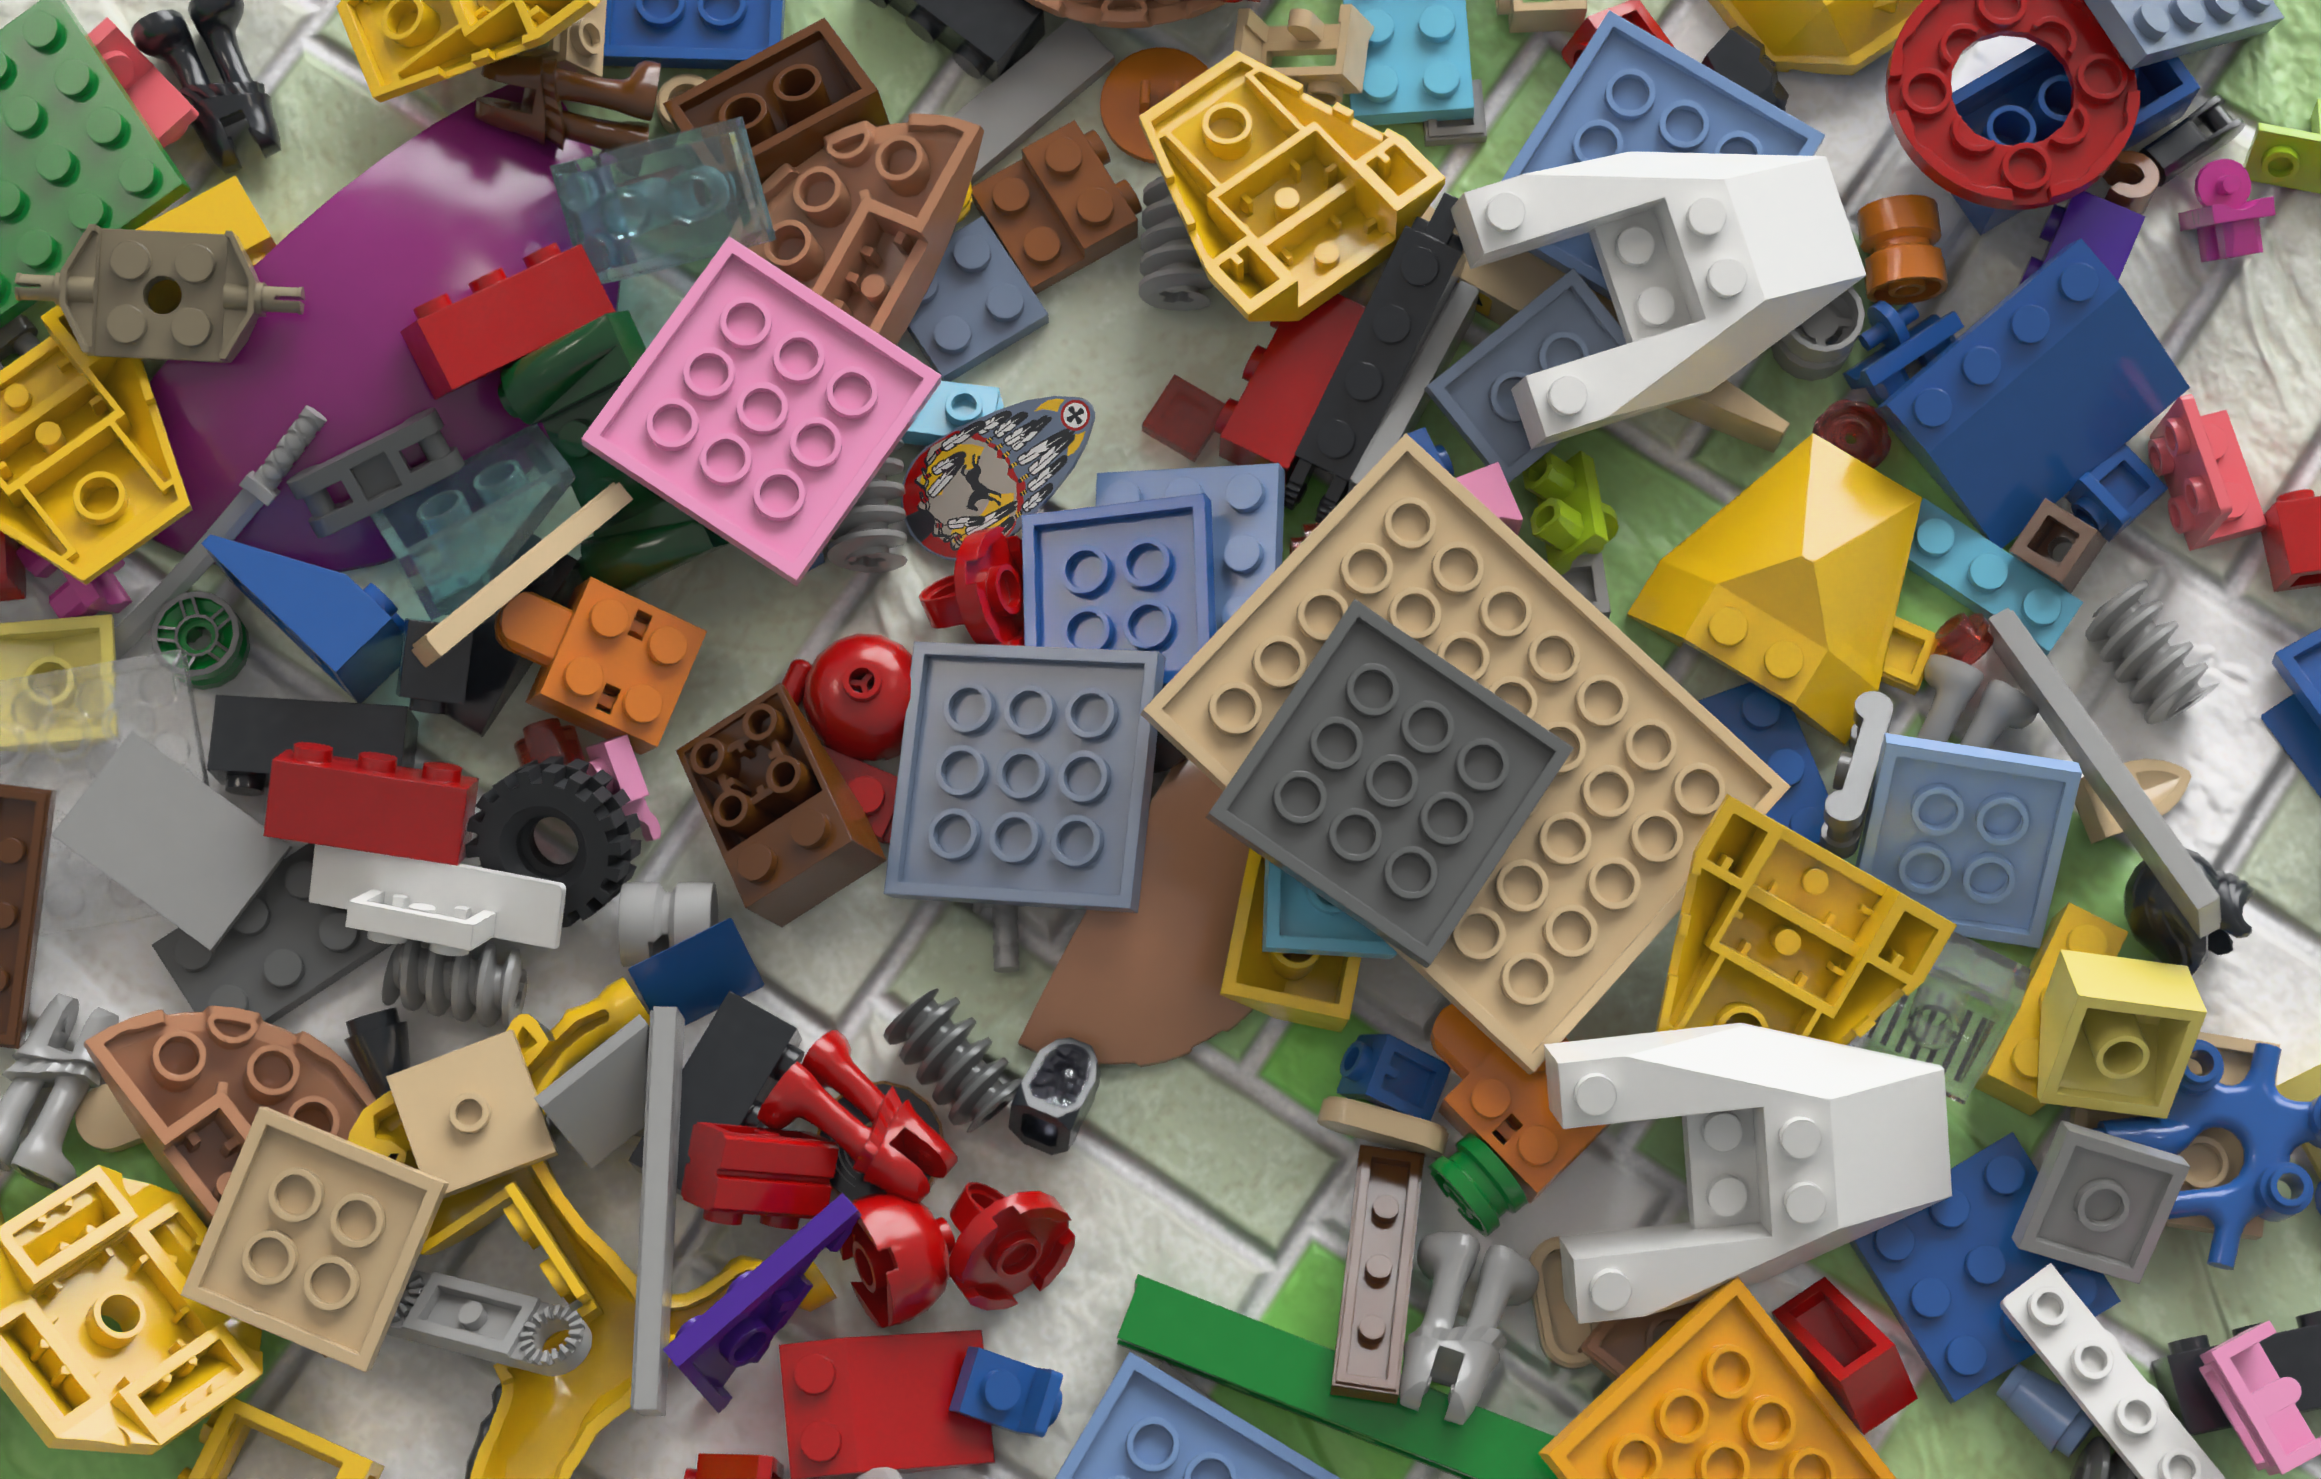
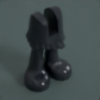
[130,0,281,174]

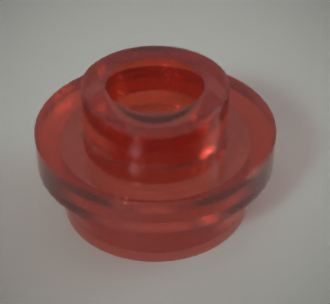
[1933,613,1994,665]

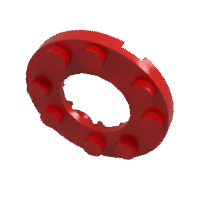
[1885,0,2141,210]

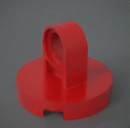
[918,526,1025,646]
[949,1182,1075,1311]

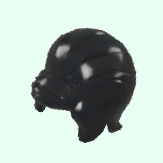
[2123,848,2255,976]

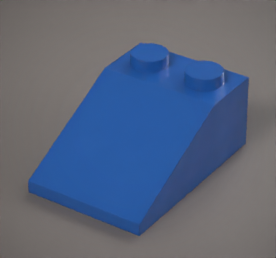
[201,534,405,703]

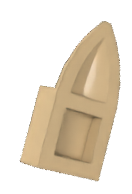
[2075,759,2192,844]

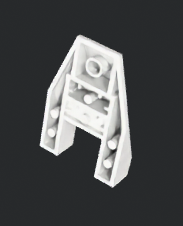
[1450,152,1866,449]
[1544,1023,1952,1324]

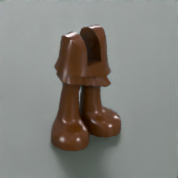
[474,55,661,177]

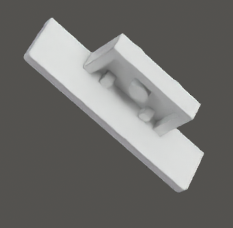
[309,844,566,956]
[2000,1263,2226,1479]

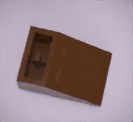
[676,683,887,927]

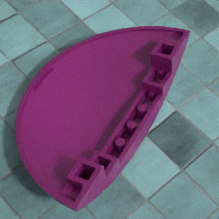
[150,84,621,573]

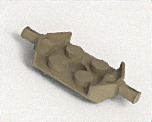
[15,224,305,363]

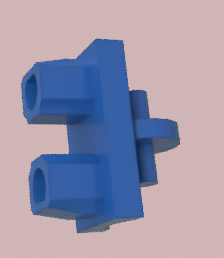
[1842,300,1964,406]

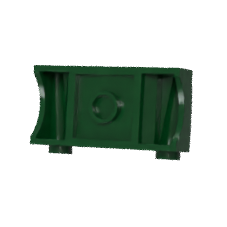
[498,310,731,593]

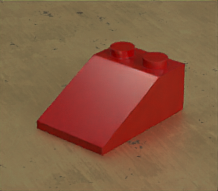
[779,1330,995,1479]

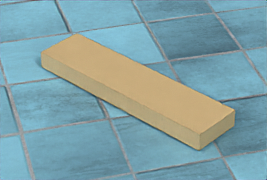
[411,482,633,668]

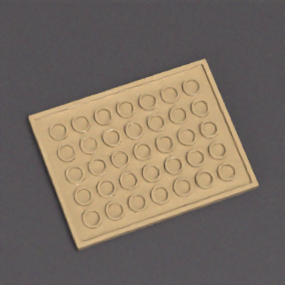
[1140,433,1791,1075]

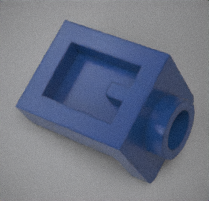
[1337,1034,1451,1121]
[949,1346,1063,1438]

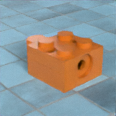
[494,577,707,755]
[1430,1003,1611,1204]

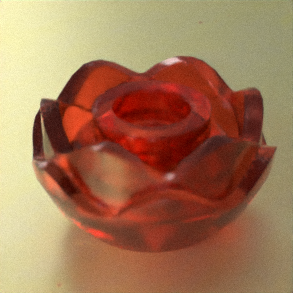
[1812,399,1892,469]

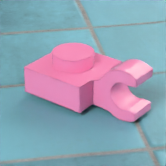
[585,735,661,842]

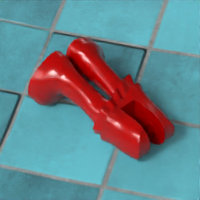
[757,1030,958,1203]

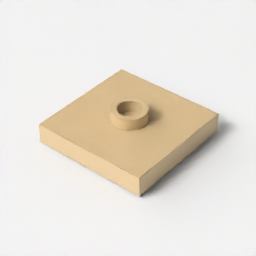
[386,1029,559,1199]

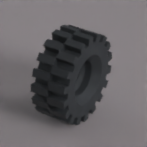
[465,756,642,928]

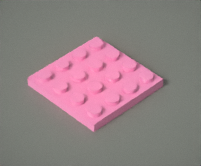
[581,236,942,587]

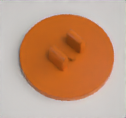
[1100,47,1209,164]

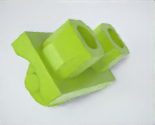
[1522,451,1619,575]

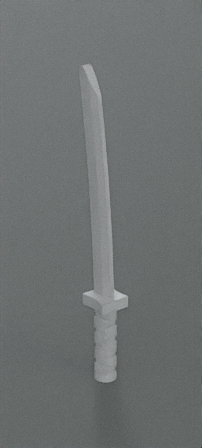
[115,405,327,662]

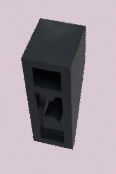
[446,528,584,737]

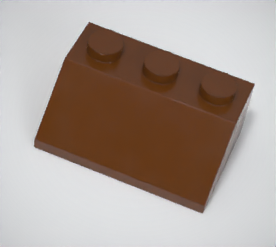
[663,17,890,226]

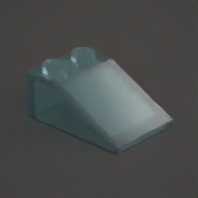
[550,116,776,284]
[370,424,576,621]

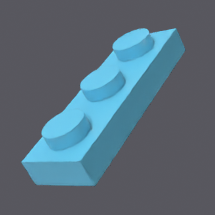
[1906,498,2083,656]

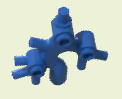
[2090,1039,2321,1270]

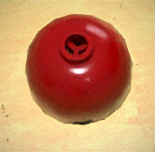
[803,633,912,762]
[839,1191,956,1328]

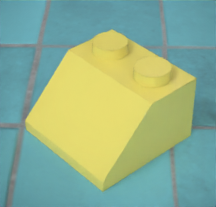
[2037,949,2207,1119]

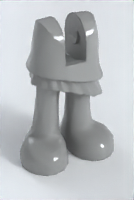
[1916,654,2039,749]
[0,993,119,1191]
[1399,1231,1539,1425]

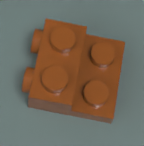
[972,120,1142,295]

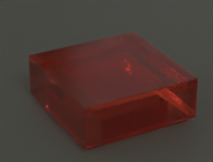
[1142,374,1225,462]

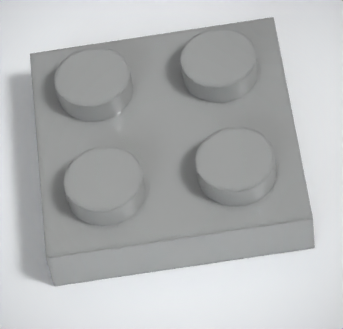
[2011,1120,2190,1284]

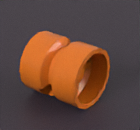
[1856,194,1948,305]

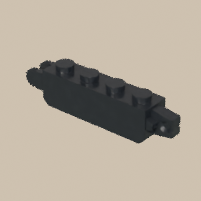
[1284,192,1467,524]

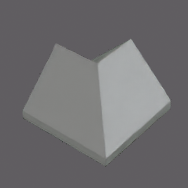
[534,1014,650,1169]

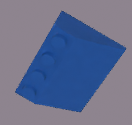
[1874,238,2190,548]

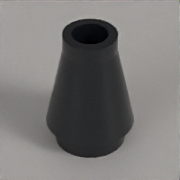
[344,1007,411,1100]

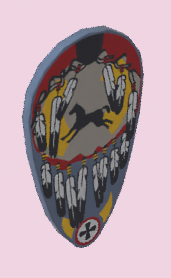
[901,396,1095,561]

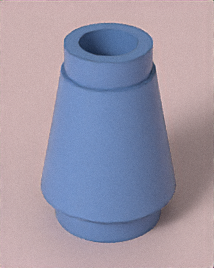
[1996,1363,2094,1458]

